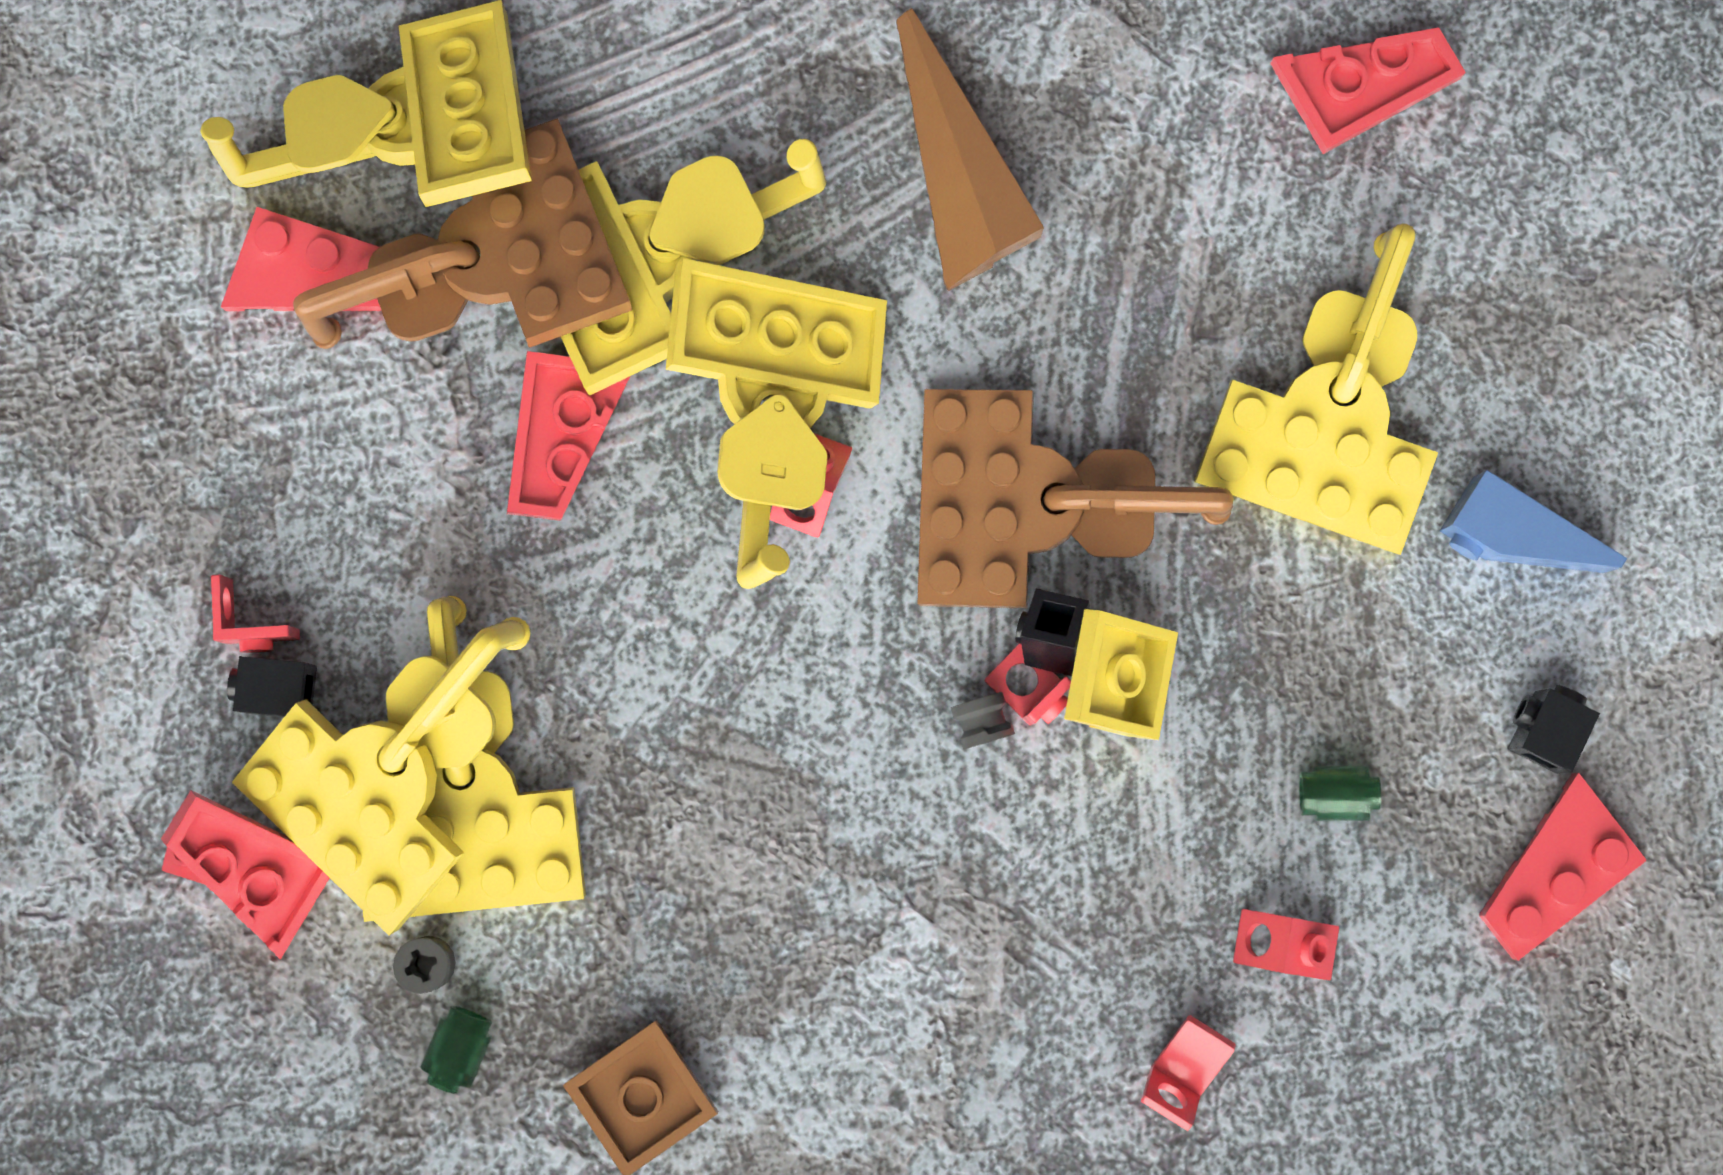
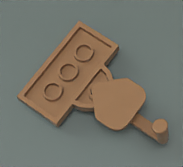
[293,118,632,349]
[917,389,1234,609]

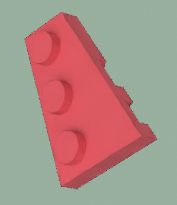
[1270,27,1466,154]
[221,207,381,311]
[506,351,630,521]
[1479,773,1647,961]
[161,790,329,960]

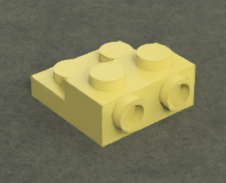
[1064,609,1178,740]

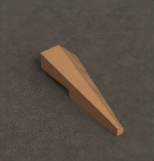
[896,8,1044,291]

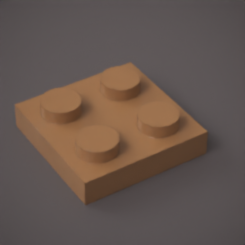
[563,1019,719,1175]

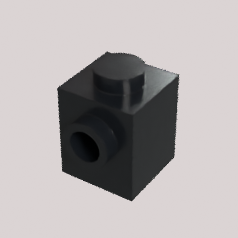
[1015,588,1090,676]
[1508,685,1600,774]

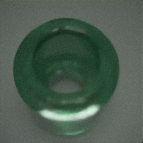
[1299,766,1381,821]
[420,1006,492,1094]

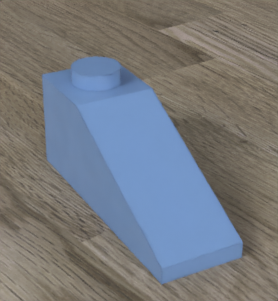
[1440,470,1627,573]

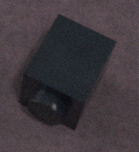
[227,656,317,717]

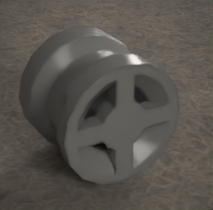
[951,692,1015,750]
[393,936,456,994]

